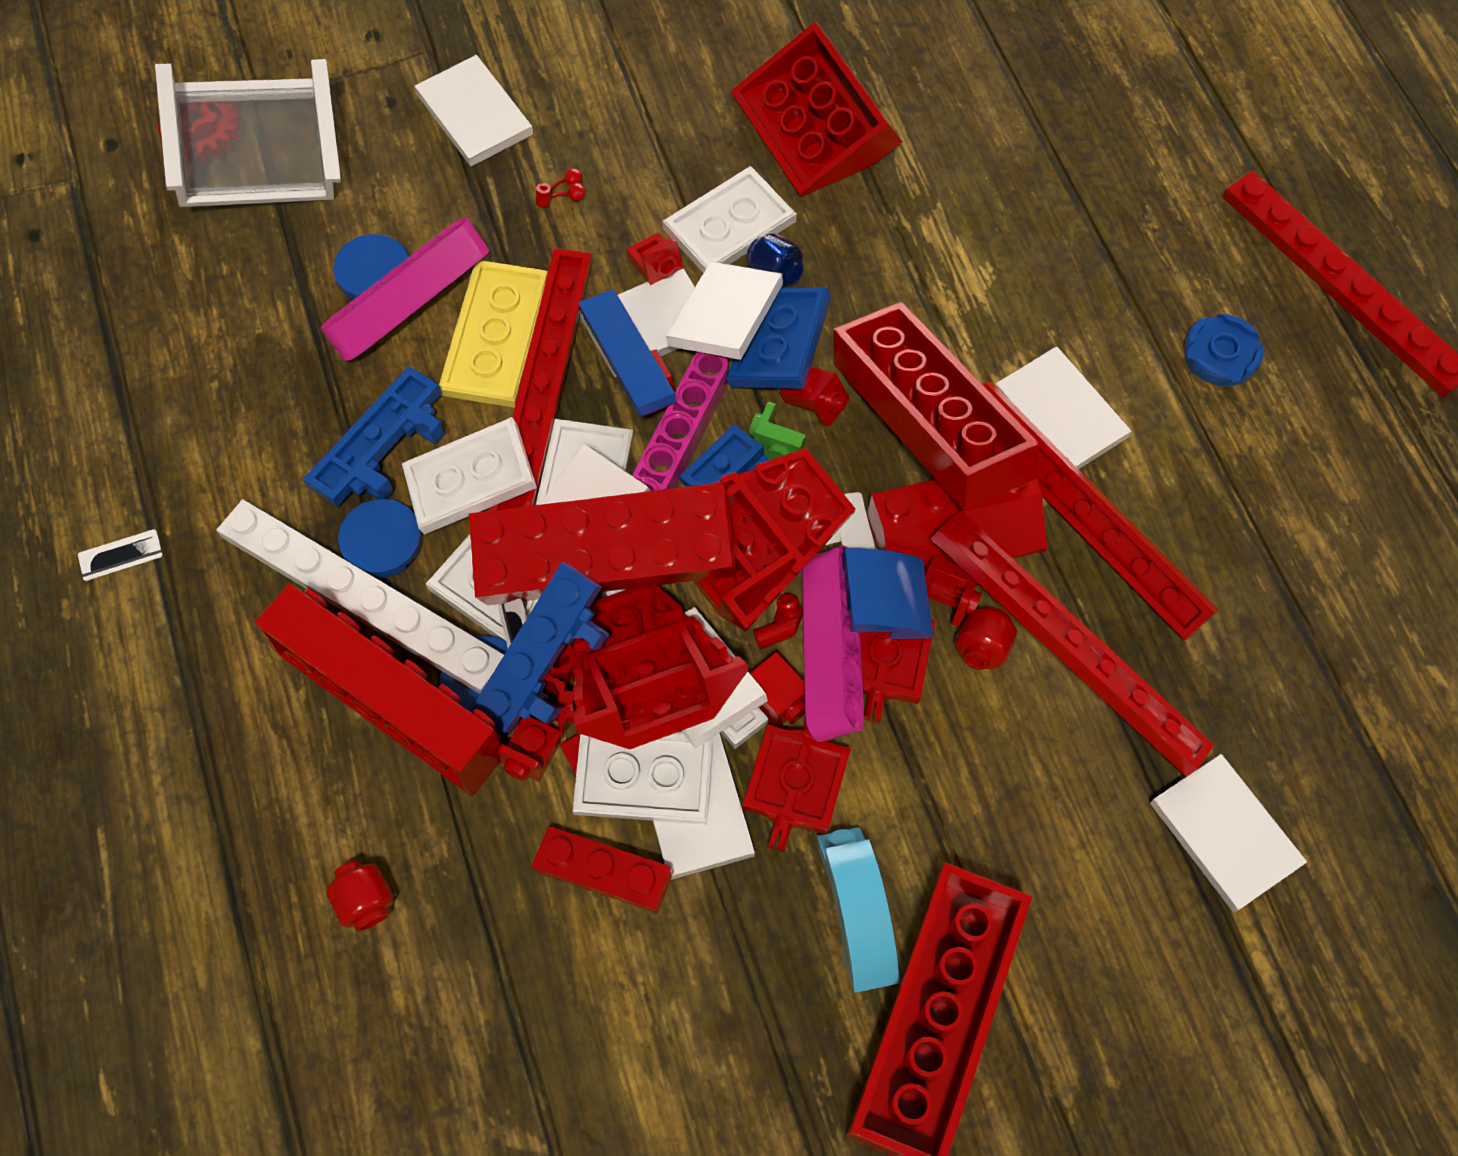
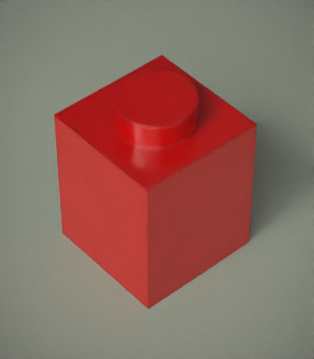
[750,652,805,727]

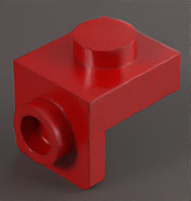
[626,232,683,285]
[779,367,850,427]
[925,556,982,627]

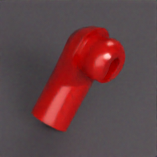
[752,594,803,650]

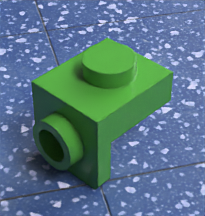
[749,401,806,460]

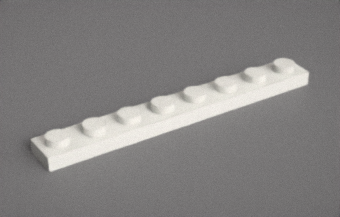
[216,499,504,694]

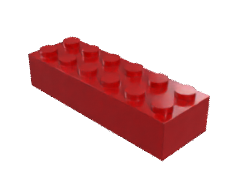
[834,302,1039,511]
[469,482,737,606]
[254,583,501,797]
[846,862,1033,1156]

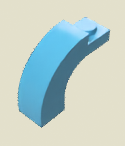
[817,827,900,993]

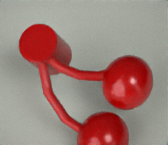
[536,168,586,208]

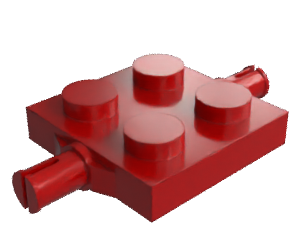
[860,620,935,723]
[742,719,851,852]

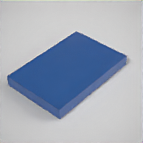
[727,287,831,389]

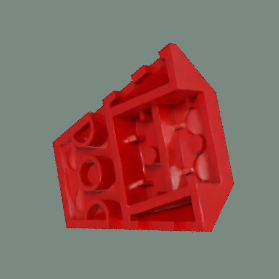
[693,448,856,632]
[573,586,748,750]

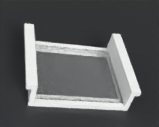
[155,59,341,207]

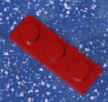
[531,826,674,914]

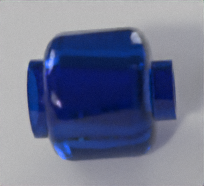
[746,233,804,288]

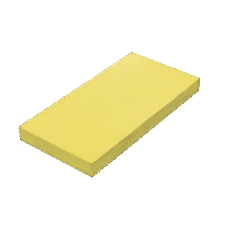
[439,260,548,408]

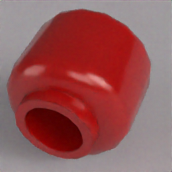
[955,607,1017,670]
[326,860,394,932]

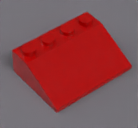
[731,21,902,197]

